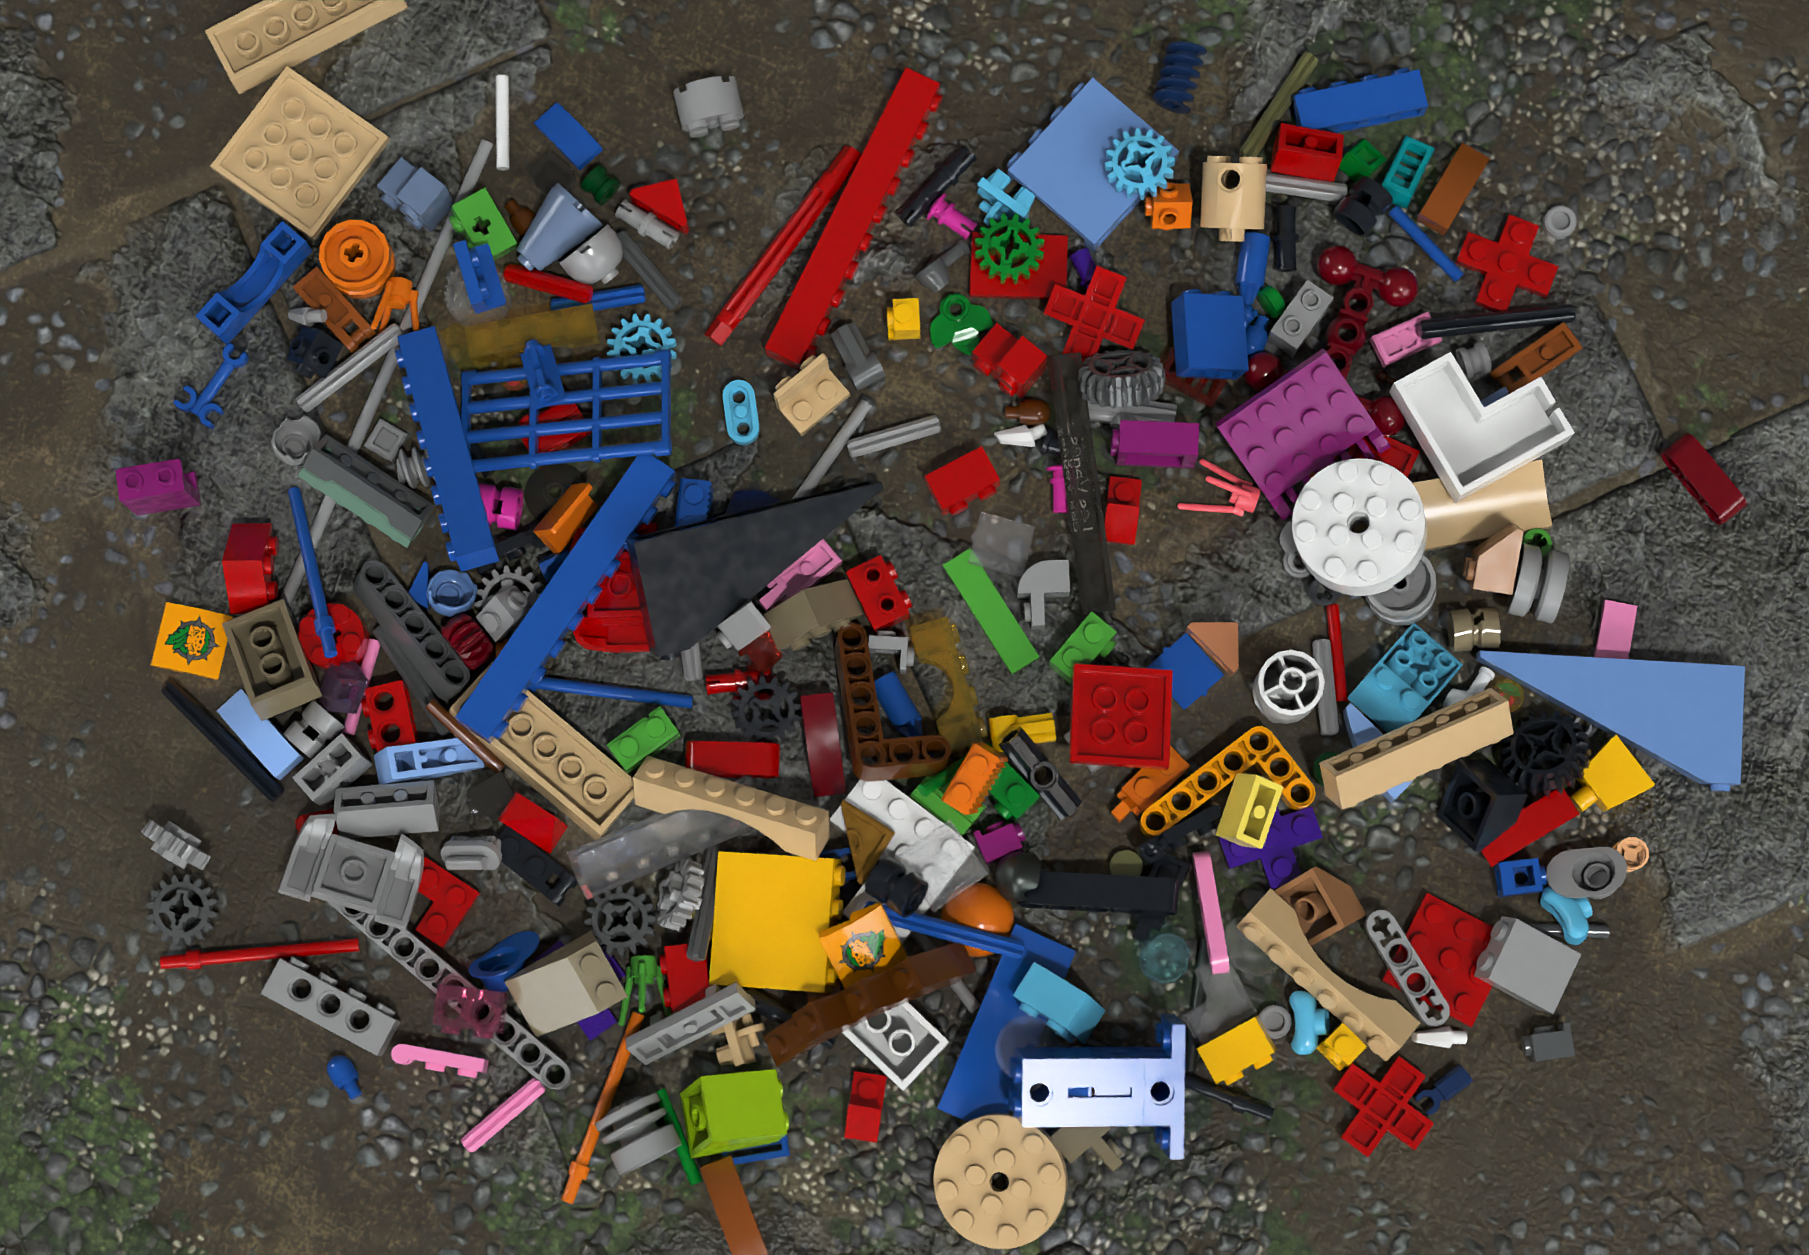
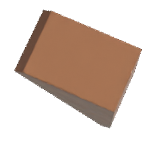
[1185,622,1239,677]

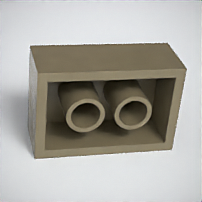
[222,599,323,721]

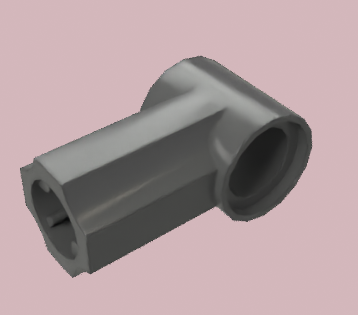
[830,322,886,391]

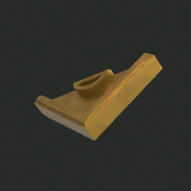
[841,800,895,885]

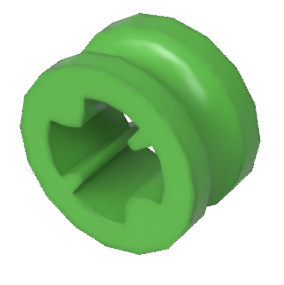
[1521,528,1552,557]

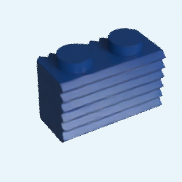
[675,478,714,527]

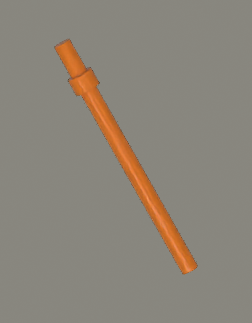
[561,1012,645,1205]

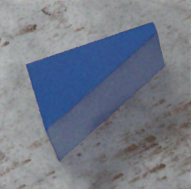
[408,562,431,611]

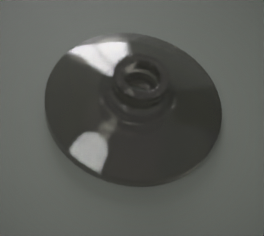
[524,463,589,521]

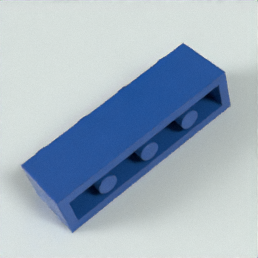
[1291,68,1428,133]

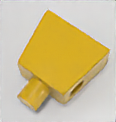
[1570,735,1655,813]

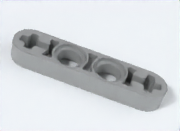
[1365,910,1450,1027]

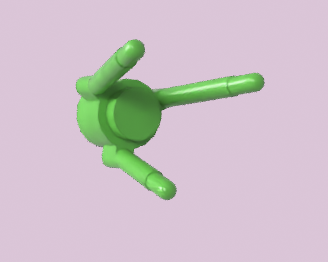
[618,955,673,1026]

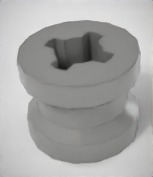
[1456,342,1492,380]

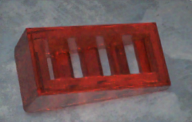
[1160,347,1228,408]

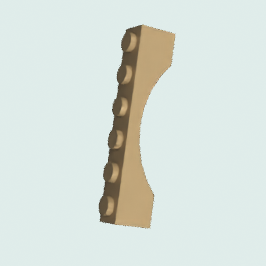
[633,756,829,861]
[1236,888,1420,1061]

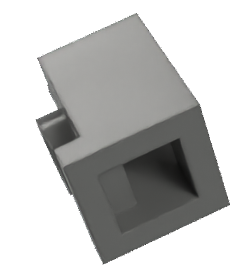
[1521,1023,1575,1063]

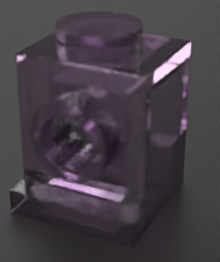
[319,660,368,714]

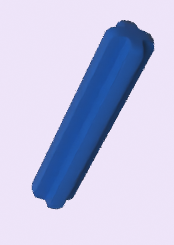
[551,284,646,317]

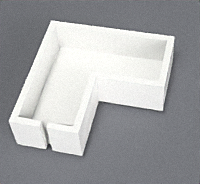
[1389,352,1575,503]
[829,780,975,945]

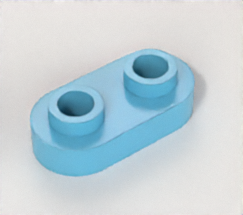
[723,380,760,445]

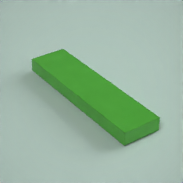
[943,548,1039,675]

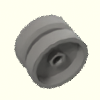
[1505,543,1570,624]
[1365,555,1437,626]

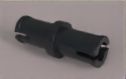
[1273,205,1299,272]

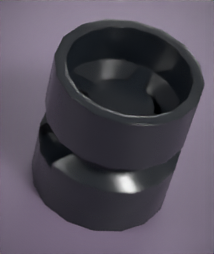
[1333,176,1393,237]
[865,857,929,918]

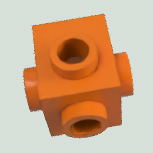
[1144,182,1193,230]

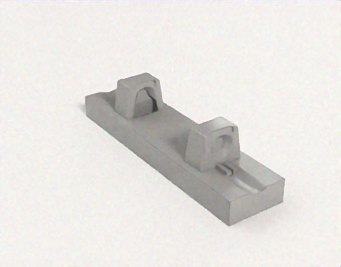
[625,982,756,1065]

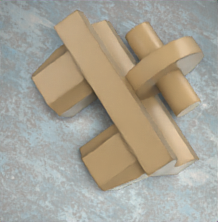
[710,1013,765,1066]

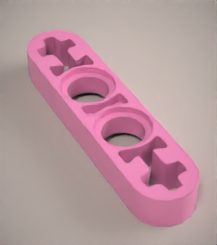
[1192,850,1229,975]

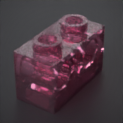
[432,984,509,1039]

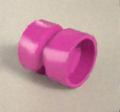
[478,483,523,530]

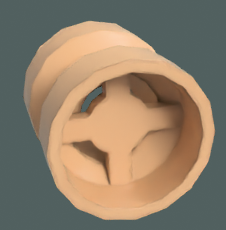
[1612,837,1649,872]

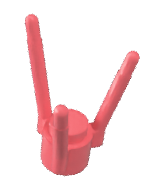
[1177,458,1261,517]

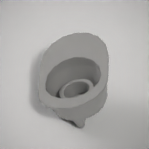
[1546,847,1627,899]

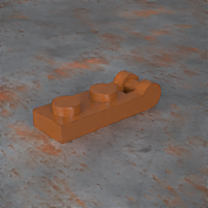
[293,266,377,354]
[1489,322,1583,394]

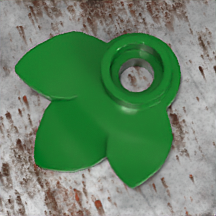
[930,293,993,355]

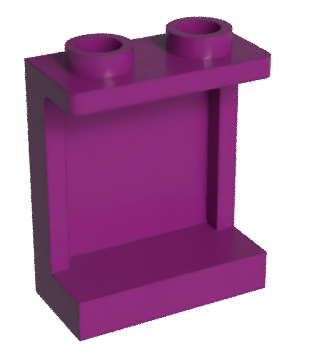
[116,459,201,516]

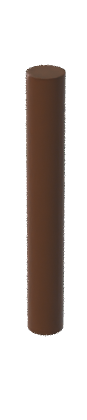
[424,698,505,774]

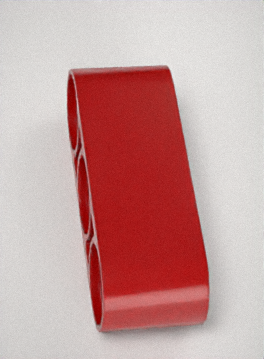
[685,741,780,779]

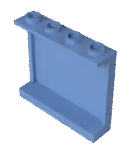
[1007,78,1179,253]

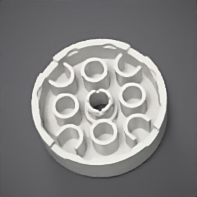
[1292,458,1427,596]

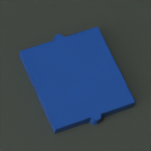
[1146,633,1224,711]

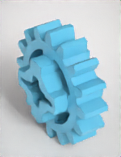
[1105,128,1175,200]
[607,314,677,384]

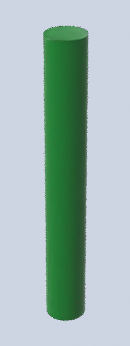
[918,742,992,797]
[653,1088,703,1186]

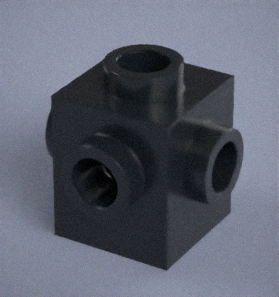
[286,325,343,379]

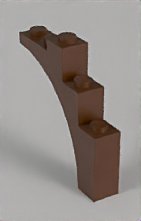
[763,943,976,1067]

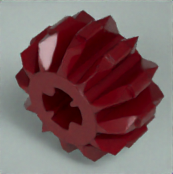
[442,613,494,670]

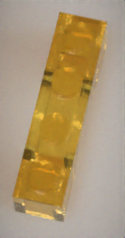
[464,303,600,366]
[910,617,987,755]

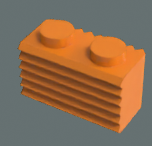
[941,742,1008,815]

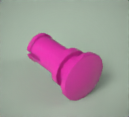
[926,193,978,240]
[1046,464,1079,513]

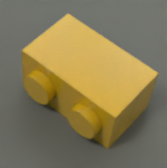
[1197,1015,1277,1086]

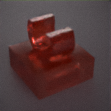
[738,631,783,673]

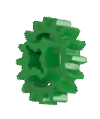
[975,213,1044,284]

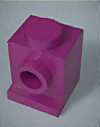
[973,821,1026,866]

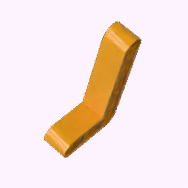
[1139,726,1316,839]

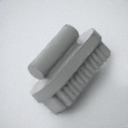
[441,835,502,870]

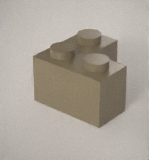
[763,579,863,651]

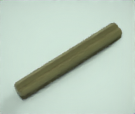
[1239,52,1318,157]

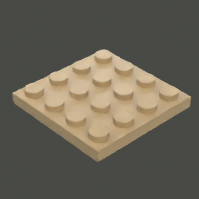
[210,66,390,240]

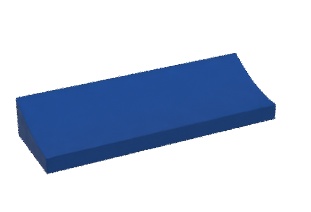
[937,924,1076,1122]

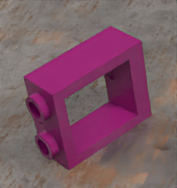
[1110,420,1199,469]

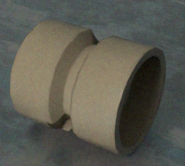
[1447,606,1501,652]

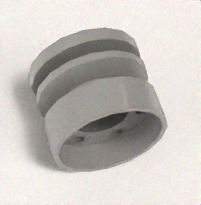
[595,1093,682,1176]

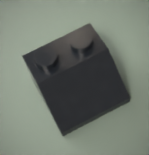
[1436,759,1528,852]

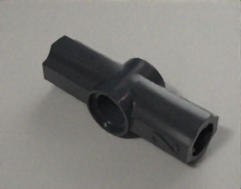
[998,727,1082,820]

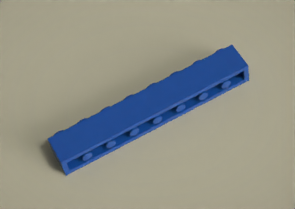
[395,326,499,572]

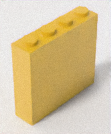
[709,851,846,993]

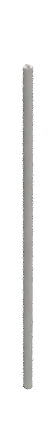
[279,139,493,609]

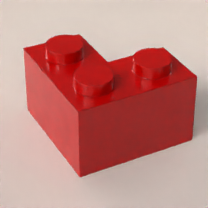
[972,323,1047,399]
[222,523,279,614]

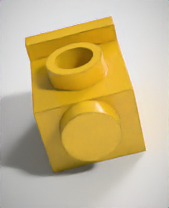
[887,298,920,340]
[1317,1023,1367,1072]

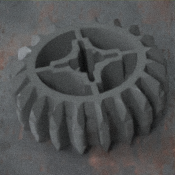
[1077,349,1165,409]

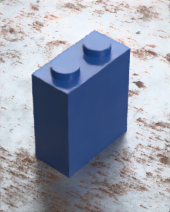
[1171,289,1249,380]

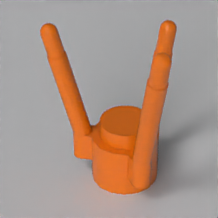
[371,277,419,335]

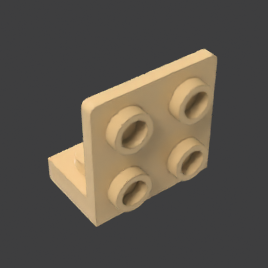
[773,353,850,437]

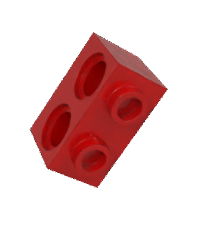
[361,680,420,752]

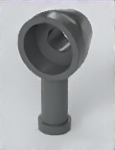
[915,240,970,293]

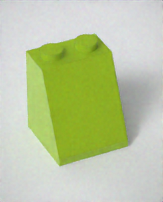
[680,1069,789,1158]

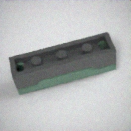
[298,434,435,548]

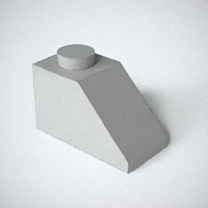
[715,601,771,651]

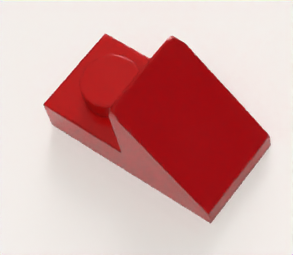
[1102,476,1142,545]
[844,1071,887,1143]

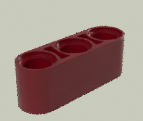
[1661,433,1747,526]

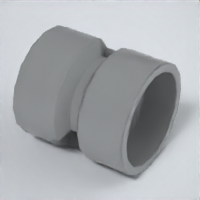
[283,700,345,759]

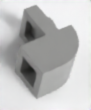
[1017,560,1070,631]

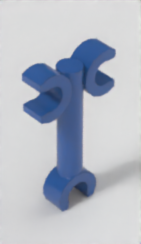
[173,343,249,429]

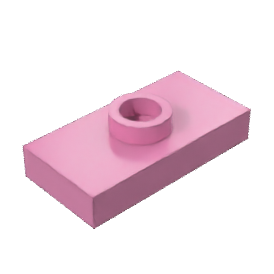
[1369,312,1442,368]

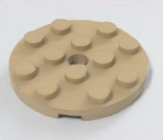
[934,1113,1068,1249]

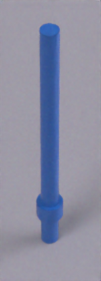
[288,487,337,658]
[528,677,693,709]

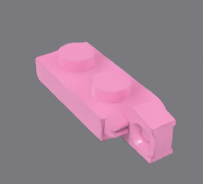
[759,539,842,612]

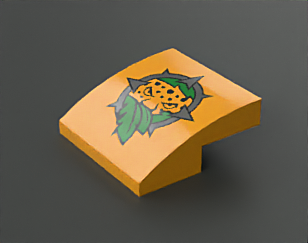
[150,602,233,680]
[819,902,908,989]

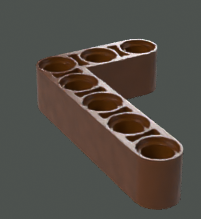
[834,623,951,782]

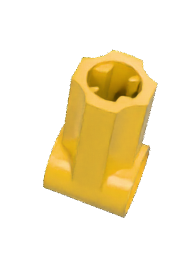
[989,713,1056,753]

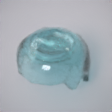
[1139,933,1191,984]

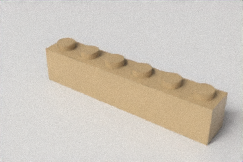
[1319,688,1514,810]

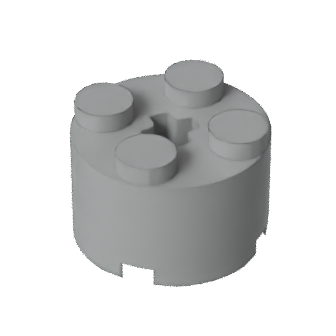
[673,76,744,138]

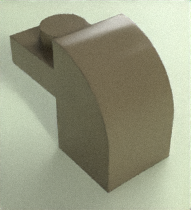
[1050,1126,1123,1172]

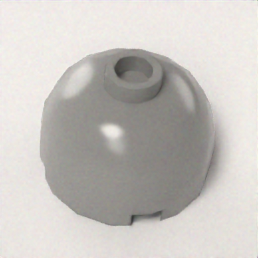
[559,224,624,285]

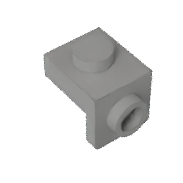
[476,586,532,642]
[868,631,915,674]

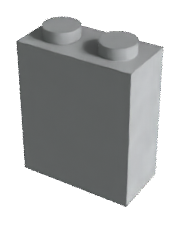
[1474,916,1581,1014]

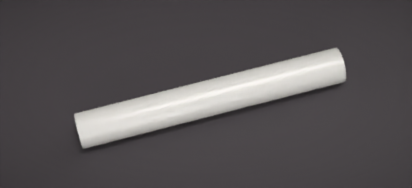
[496,75,509,170]

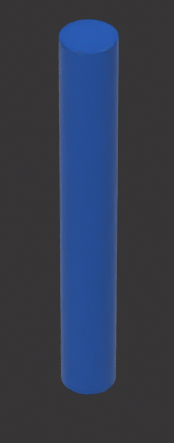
[1389,205,1464,283]

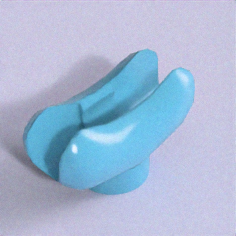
[1540,886,1593,946]
[1289,991,1330,1055]

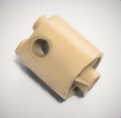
[1200,156,1267,241]

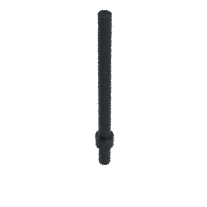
[1083,1036,1274,1121]

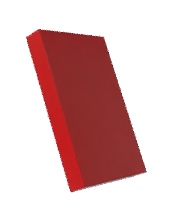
[970,232,1068,300]

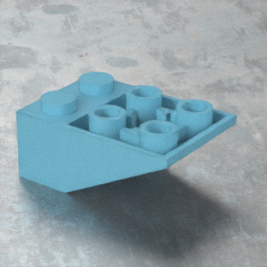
[1347,623,1463,733]

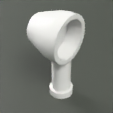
[1443,666,1495,708]

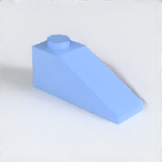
[374,738,484,785]

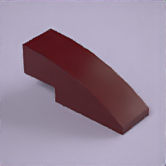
[800,692,847,798]

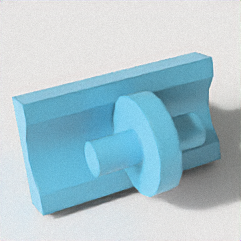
[977,169,1035,226]

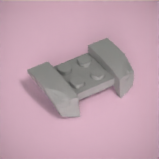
[278,814,424,930]

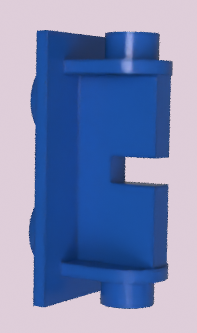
[520,340,567,410]

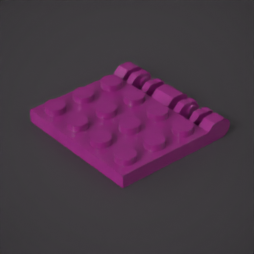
[1215,348,1391,521]

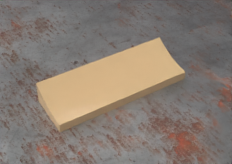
[205,0,408,94]
[1352,459,1552,551]
[449,661,635,842]

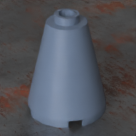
[517,182,604,271]

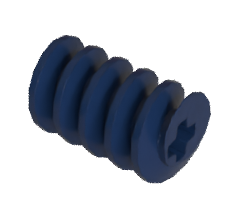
[1153,41,1207,114]

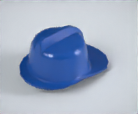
[469,931,540,997]

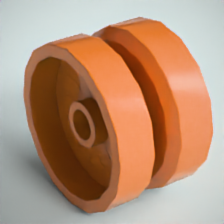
[319,220,396,299]

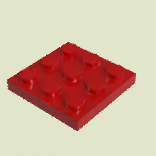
[1069,663,1173,770]
[1381,893,1493,1028]

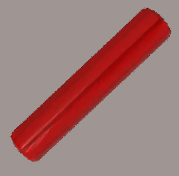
[503,264,594,303]

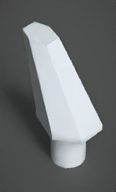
[994,424,1047,447]
[1411,1026,1467,1048]

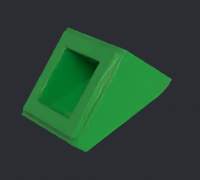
[1339,138,1387,183]

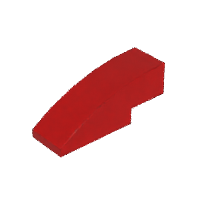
[1481,787,1580,867]

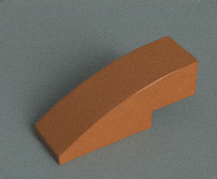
[1416,143,1490,236]
[700,1154,768,1255]

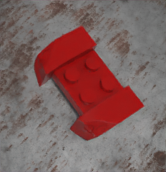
[569,523,658,653]

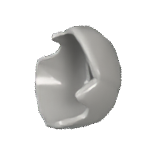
[271,415,322,466]

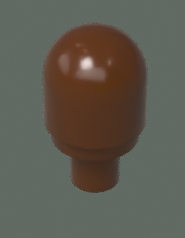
[504,199,536,238]
[1005,400,1051,425]

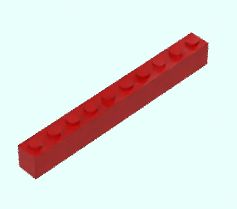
[765,67,943,371]

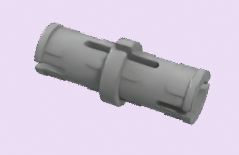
[615,199,680,250]

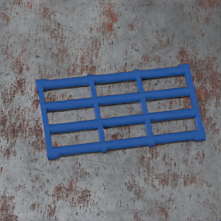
[461,349,672,474]

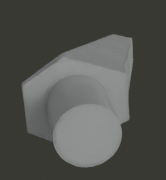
[288,307,327,327]

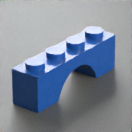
[196,221,313,345]

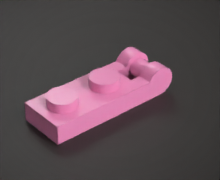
[391,1044,489,1078]

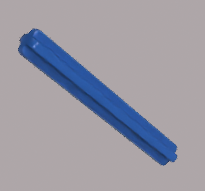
[864,901,1024,959]

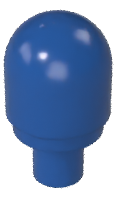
[1246,315,1270,358]
[327,1055,362,1100]

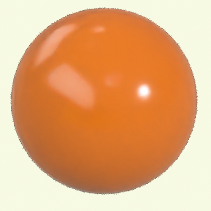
[941,883,1015,957]

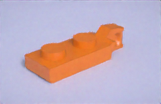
[1110,746,1191,823]

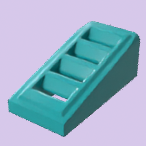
[1382,136,1435,209]

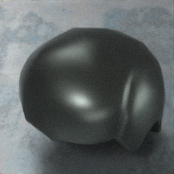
[995,852,1040,902]

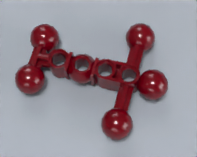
[1243,245,1419,437]

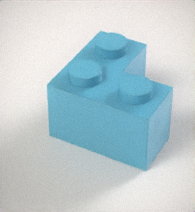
[1013,962,1106,1044]

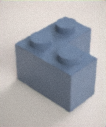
[377,157,454,233]

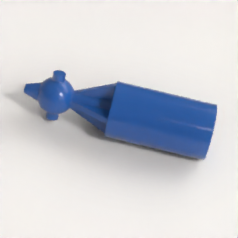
[1235,232,1270,329]
[874,671,933,758]

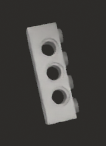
[261,957,401,1057]

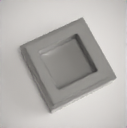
[364,419,409,464]

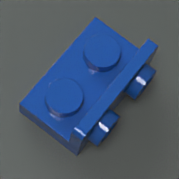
[453,240,506,314]

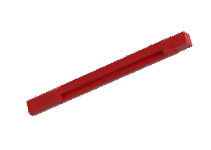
[704,145,861,346]

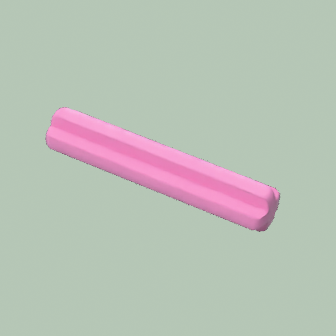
[461,1078,546,1152]

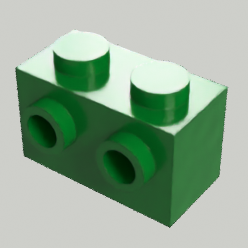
[988,762,1040,823]

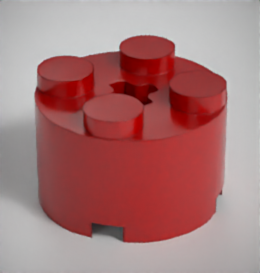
[298,603,370,674]

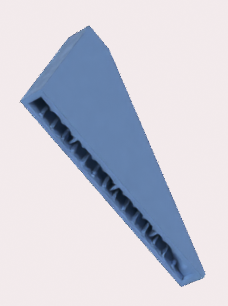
[1475,651,1745,792]

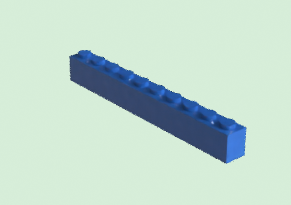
[455,455,677,744]

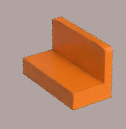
[533,483,599,553]

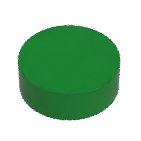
[1257,285,1286,319]

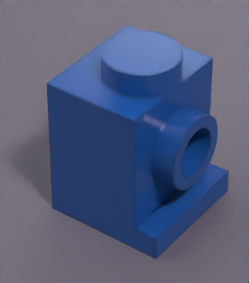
[1494,858,1547,898]

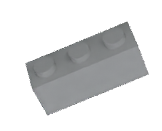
[334,780,440,839]

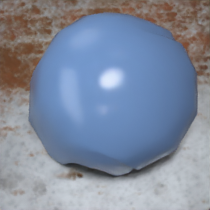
[426,569,477,617]

